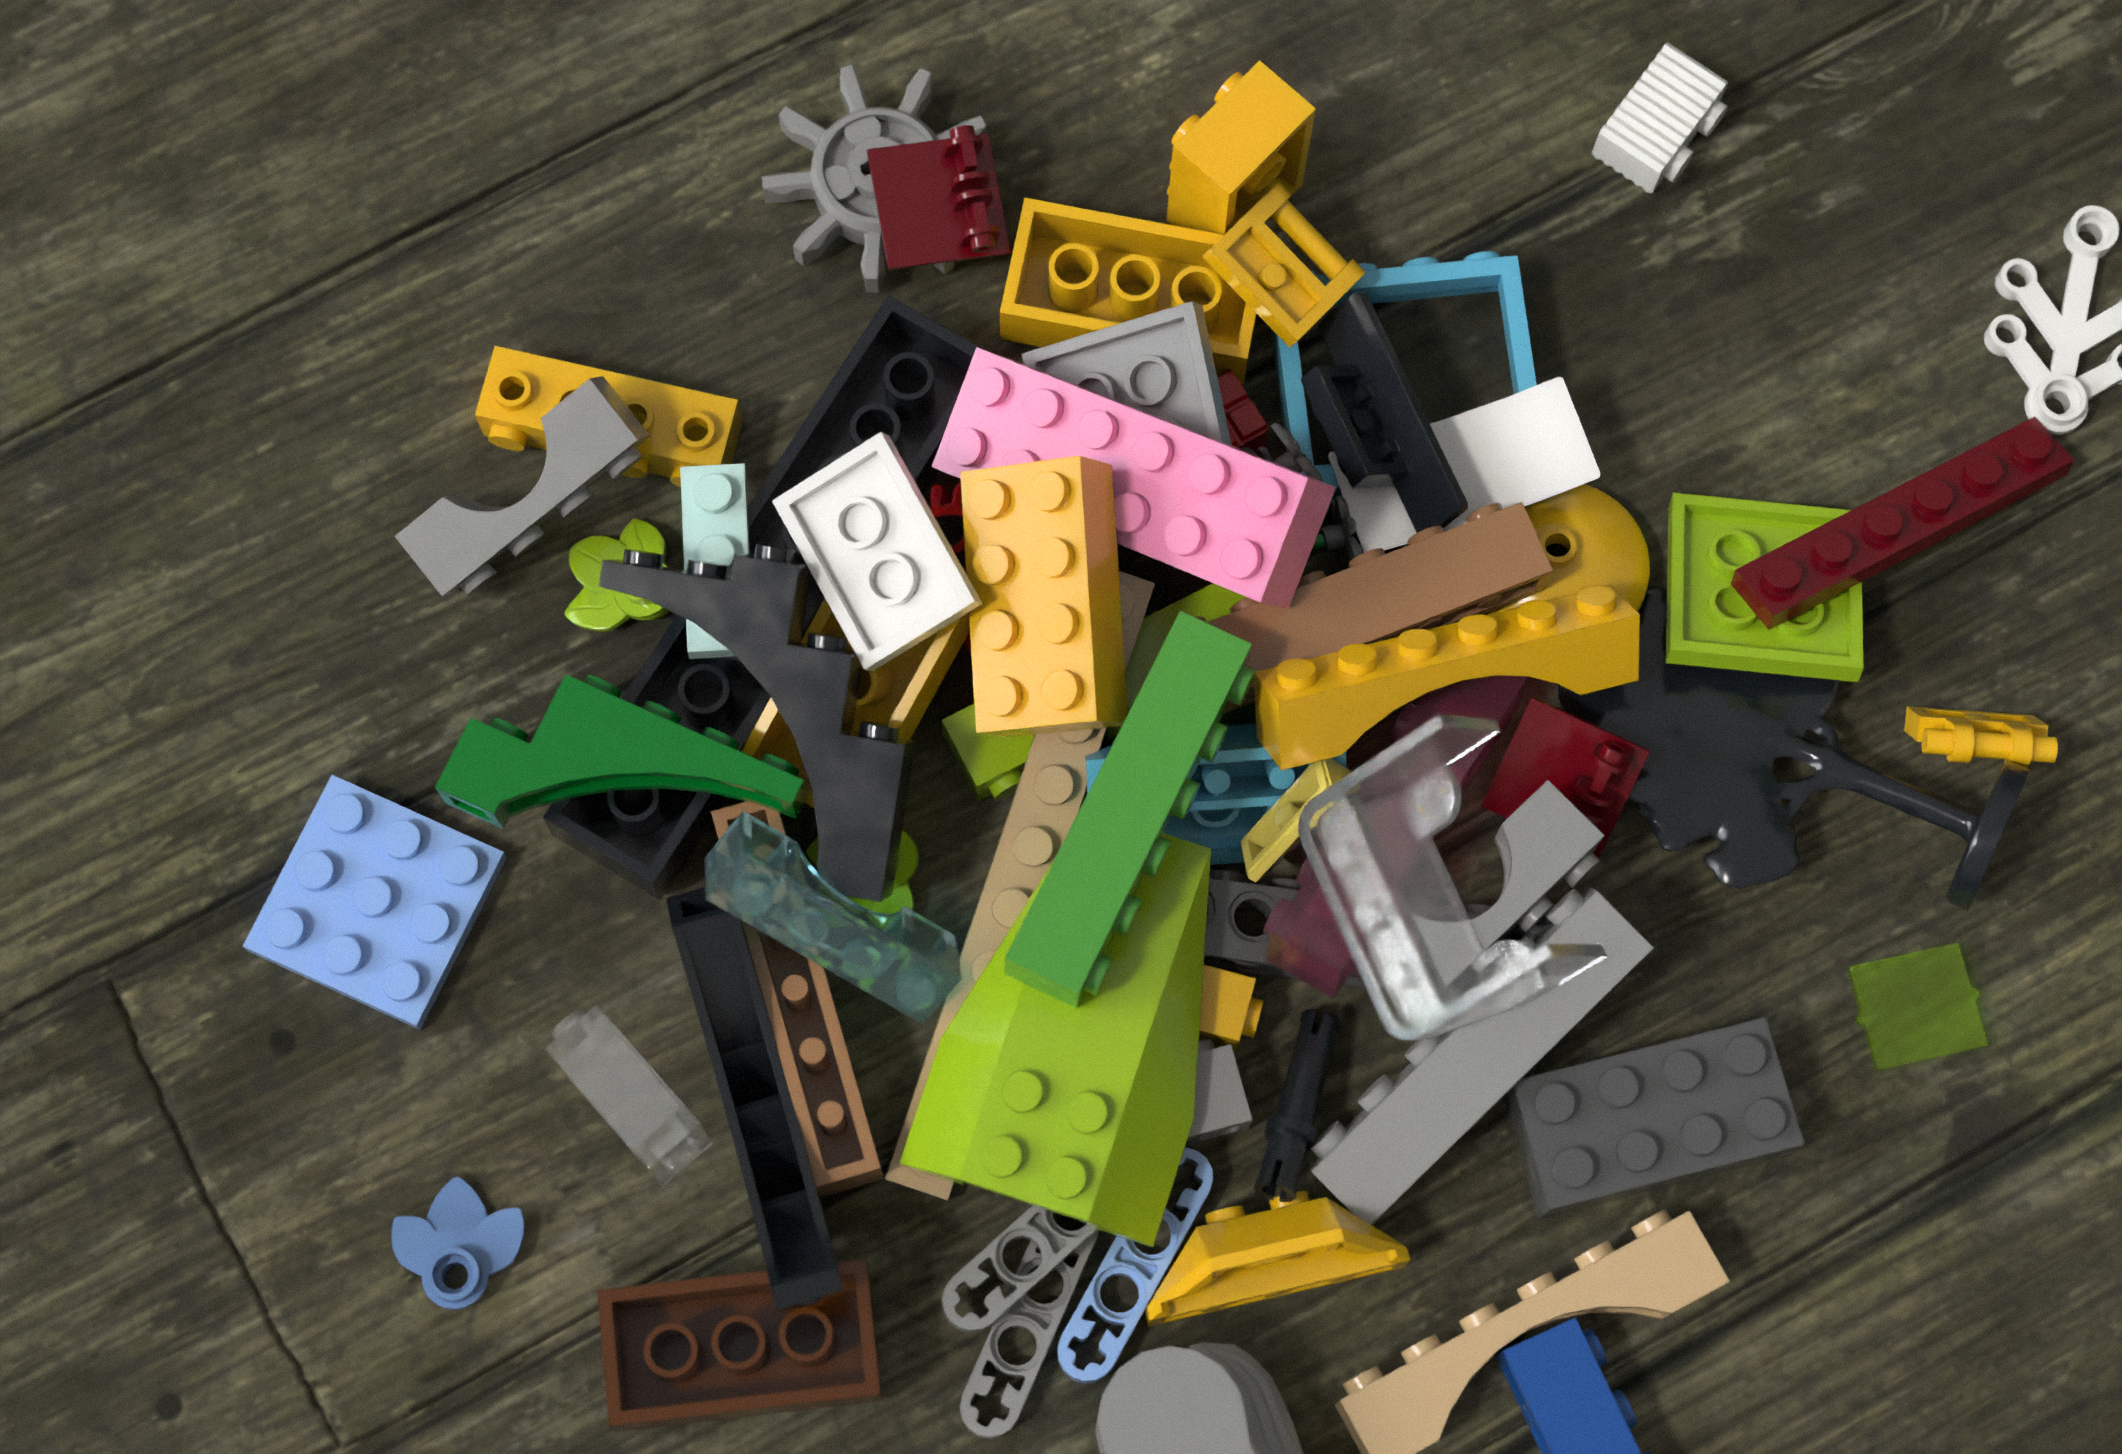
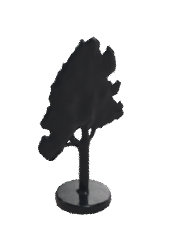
[1556,586,2031,911]

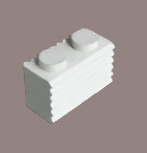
[1592,42,1728,193]

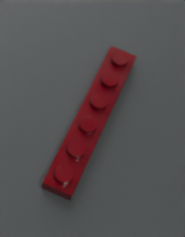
[1731,417,2074,630]

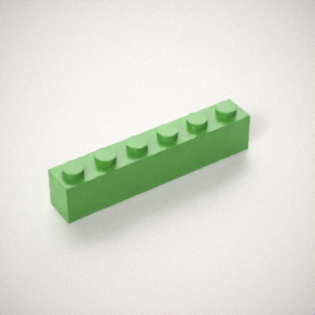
[1005,611,1257,1008]

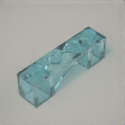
[705,811,962,1024]

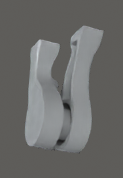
[1095,1342,1303,1454]

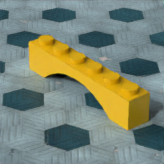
[1254,585,1640,770]

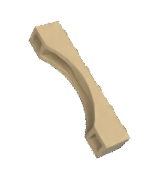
[1335,1209,1730,1454]

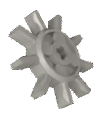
[762,65,986,293]

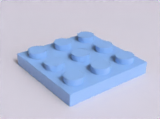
[243,775,507,1030]

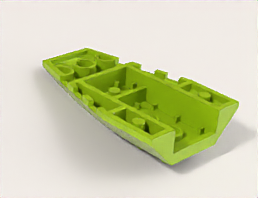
[899,834,1211,1247]

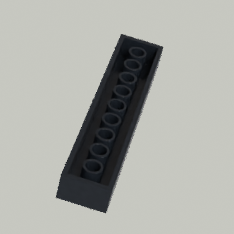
[543,295,984,901]

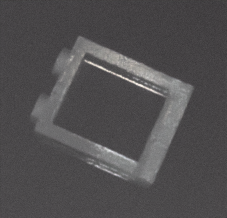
[545,1005,712,1187]

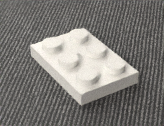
[772,432,983,671]

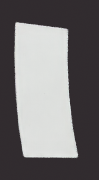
[1328,377,1601,552]

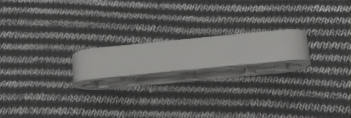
[942,1205,1098,1333]
[960,1211,1099,1440]

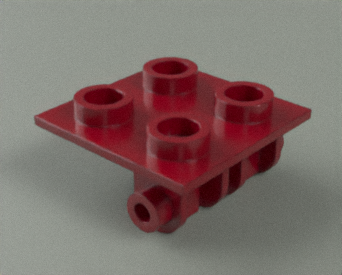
[866,125,1011,270]
[1481,696,1651,859]

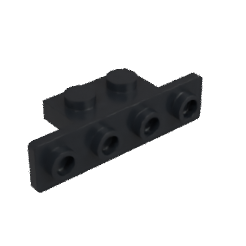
[1300,293,1468,533]

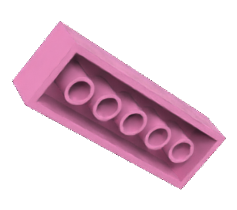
[932,347,1336,609]

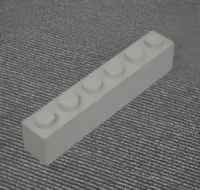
[1309,887,1653,1225]

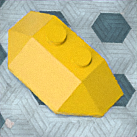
[1145,1191,1410,1327]

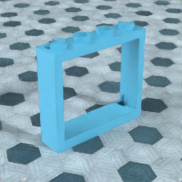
[1270,251,1537,508]

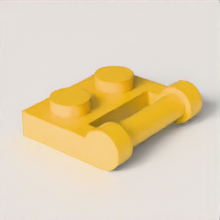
[1202,182,1366,348]

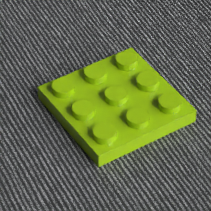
[1666,493,1864,682]

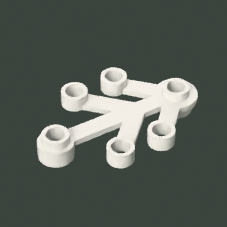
[1984,205,2122,435]

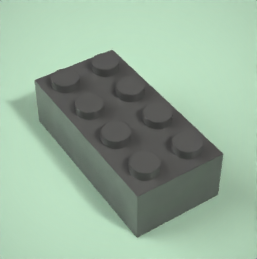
[1503,1017,1804,1220]

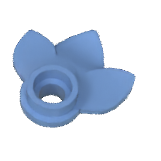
[391,1177,525,1310]

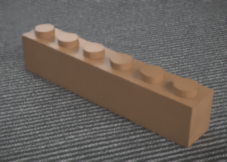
[1163,502,1553,714]
[711,801,884,1197]

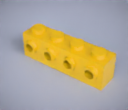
[475,346,743,488]

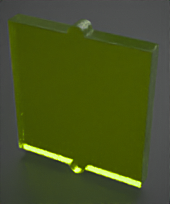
[1847,943,1988,1071]

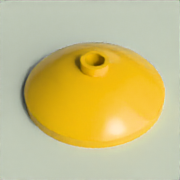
[1481,484,1650,615]

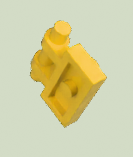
[1904,706,2058,766]

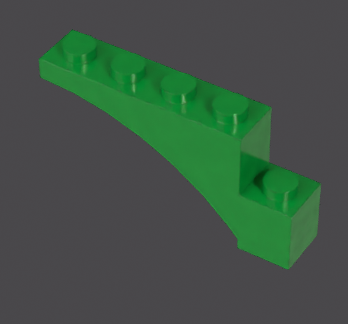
[435,674,808,829]

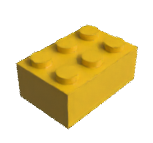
[1166,60,1316,235]

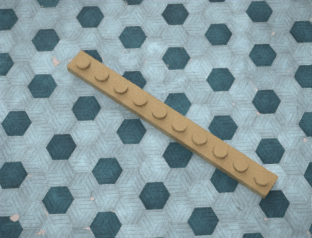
[884,571,1155,1200]

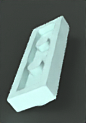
[680,463,750,659]

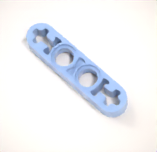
[1057,1147,1213,1384]

